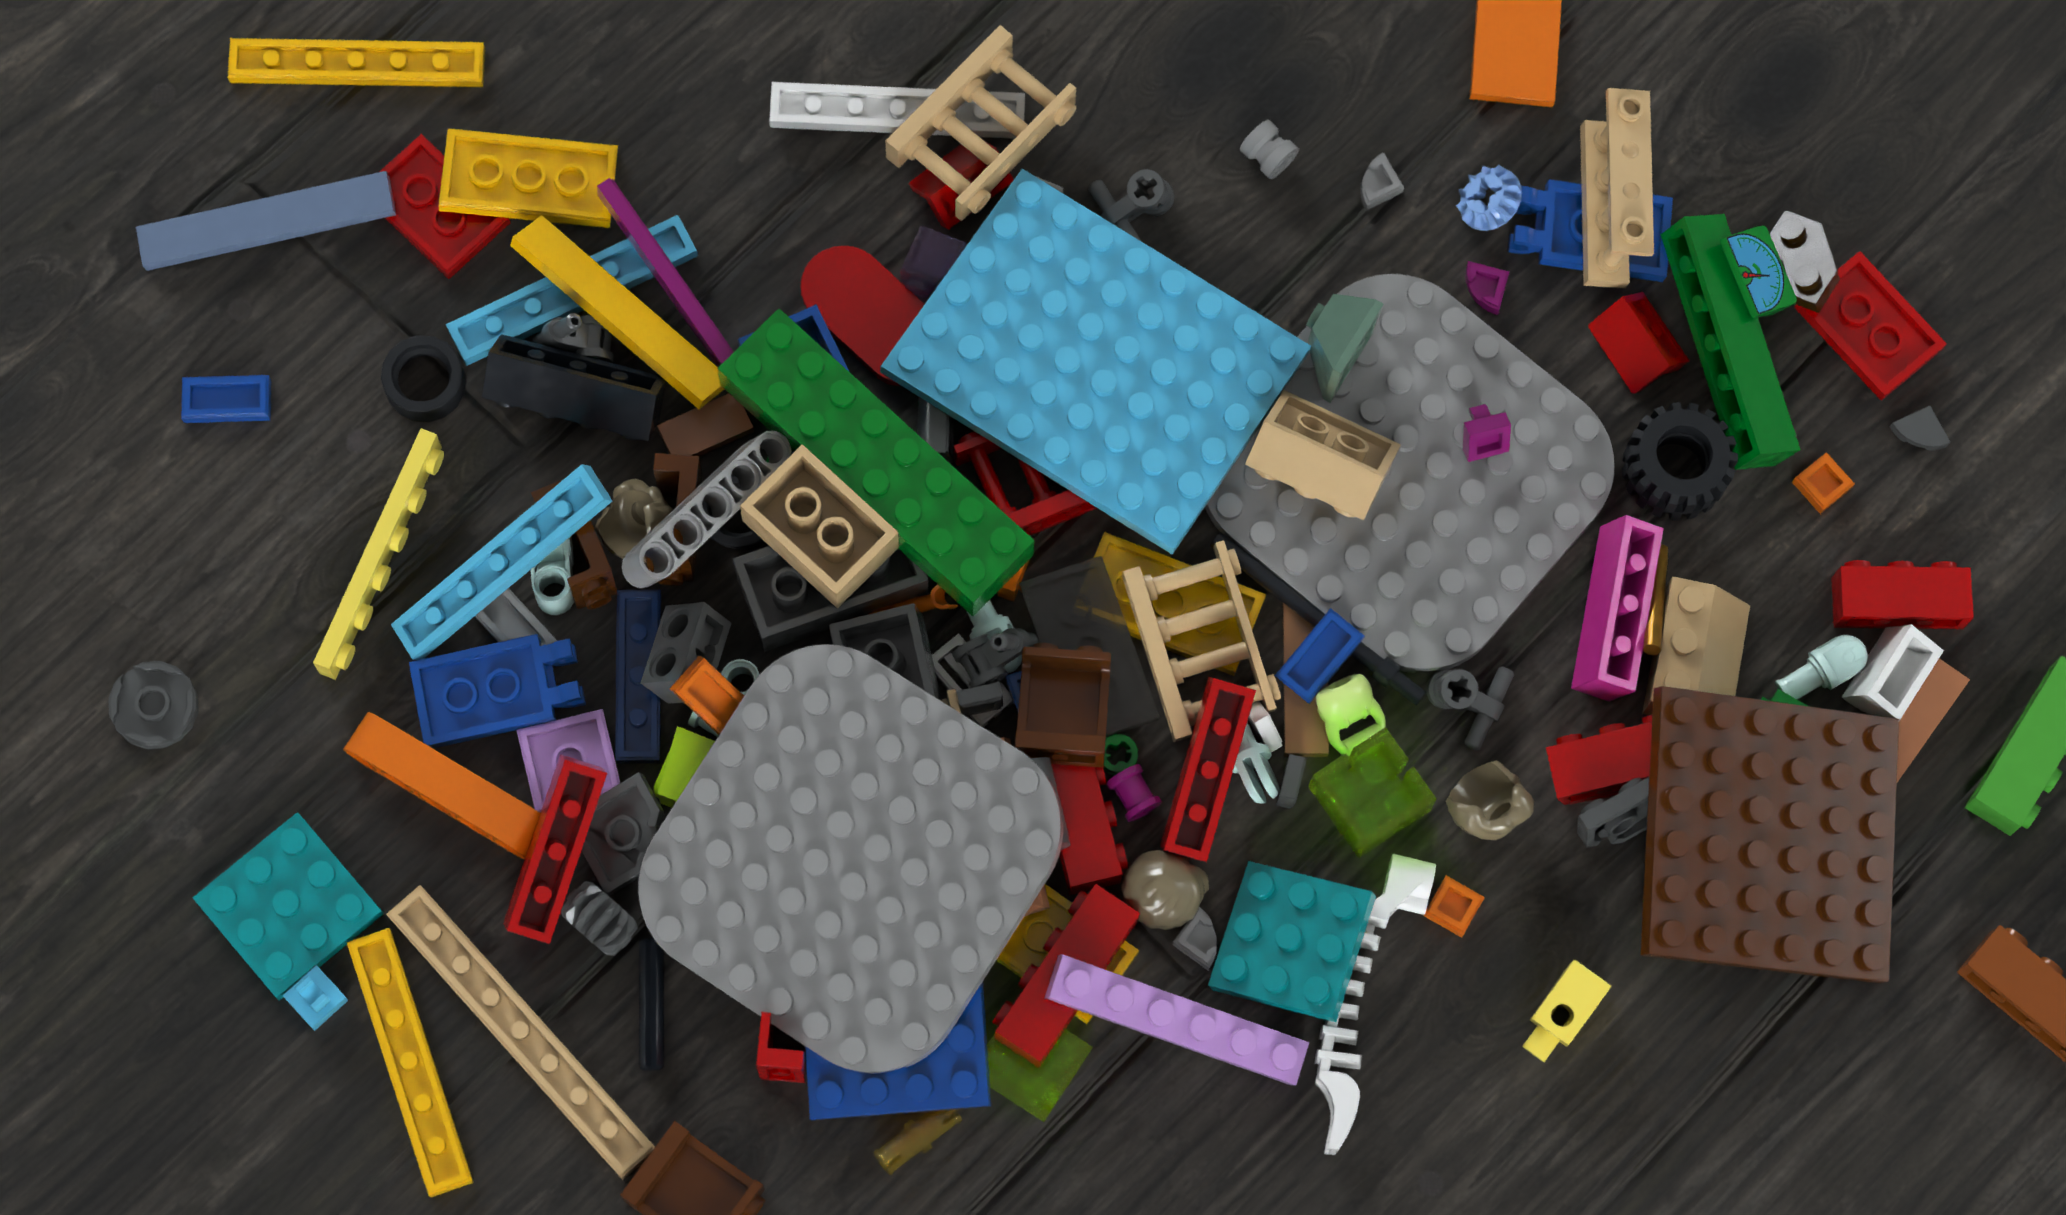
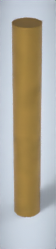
[1643,544,1668,655]

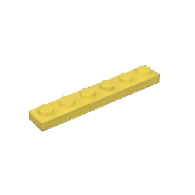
[313,428,444,680]

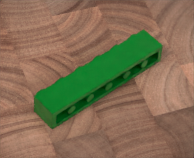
[1660,214,1801,470]

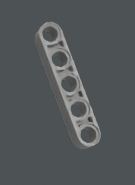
[622,431,791,588]

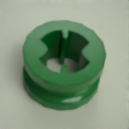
[1103,734,1138,776]

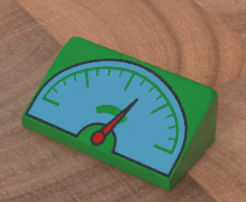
[1720,226,1797,318]

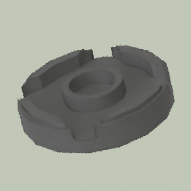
[109,661,199,749]

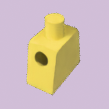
[1522,959,1612,1062]

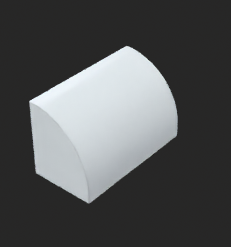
[1842,624,1944,721]

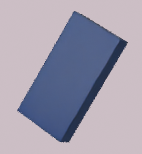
[181,375,271,423]
[1275,608,1365,704]

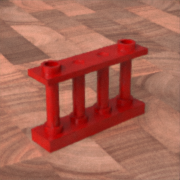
[953,431,1097,536]

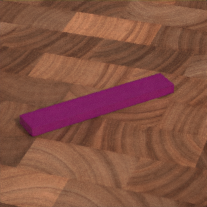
[597,178,734,367]

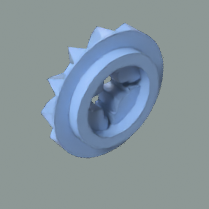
[1456,164,1522,231]

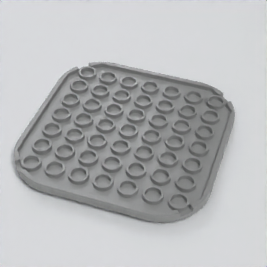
[1205,274,1615,673]
[638,644,1063,1073]

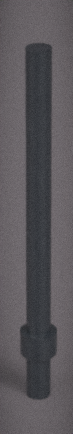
[1210,532,1427,706]

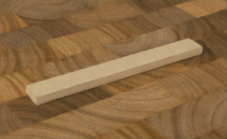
[386,885,655,1180]

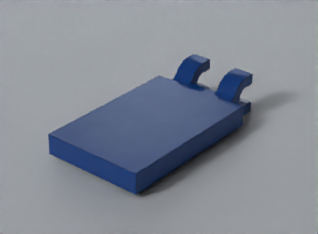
[1507,179,1673,282]
[409,634,586,749]

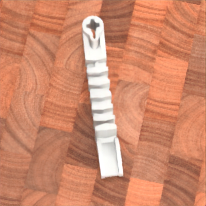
[1314,854,1436,1155]

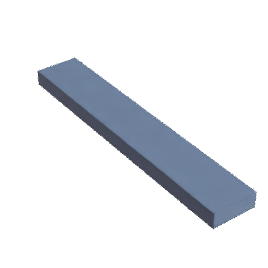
[136,171,396,271]

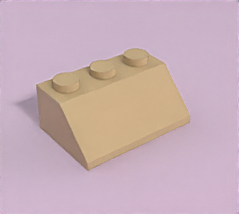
[1245,390,1401,520]
[1642,576,1750,715]

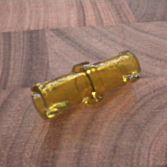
[873,1109,962,1176]

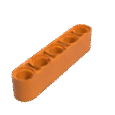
[343,712,540,859]

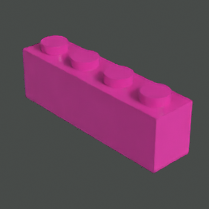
[1571,515,1664,702]

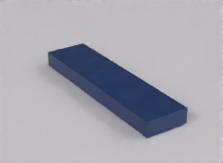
[615,590,662,764]

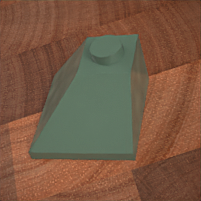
[1306,294,1384,403]

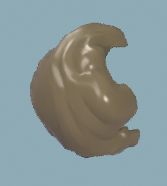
[595,479,673,563]
[1446,760,1535,840]
[1121,850,1209,930]

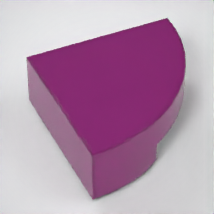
[1465,261,1509,315]

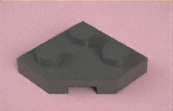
[582,772,664,896]
[1577,777,1649,847]

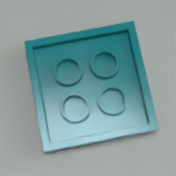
[193,812,384,1000]
[1208,861,1376,1022]

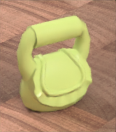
[1316,674,1386,757]

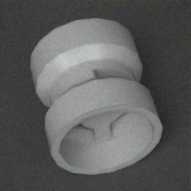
[1240,120,1299,179]

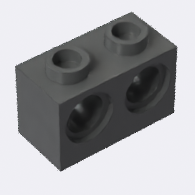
[640,602,731,704]

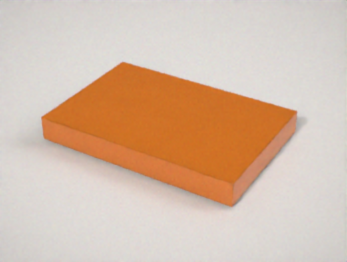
[1470,0,1562,107]

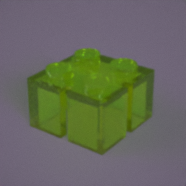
[1308,727,1437,858]

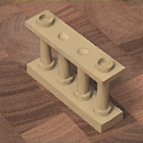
[885,25,1076,221]
[1580,88,1654,288]
[1122,540,1281,742]

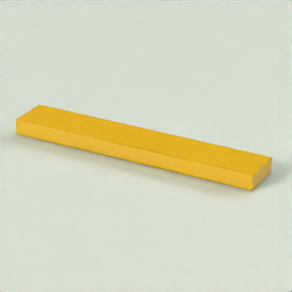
[228,38,485,87]
[510,215,724,410]
[346,928,474,1198]

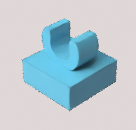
[282,965,348,1031]

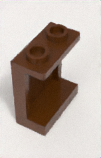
[645,453,704,586]
[531,479,617,610]
[1015,643,1111,767]
[620,1121,766,1215]

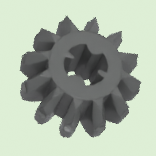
[561,881,638,956]

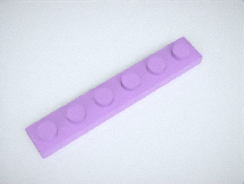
[1045,955,1309,1085]

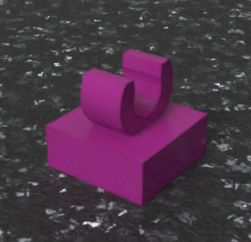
[1463,404,1511,462]

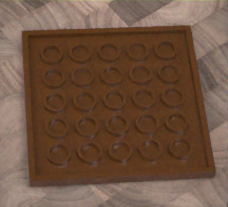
[1641,686,1899,983]

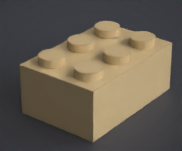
[740,444,899,609]

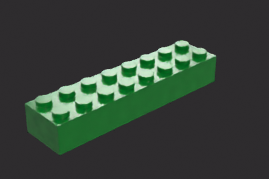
[717,309,1035,616]

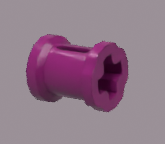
[1106,764,1162,822]

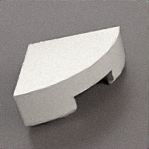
[1248,701,1283,753]

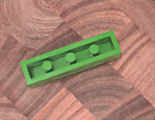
[1964,656,2066,836]

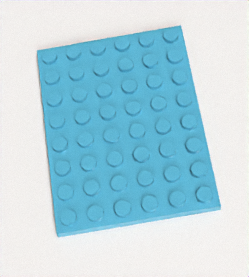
[880,169,1311,555]

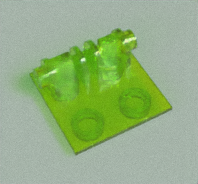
[987,1029,1093,1122]

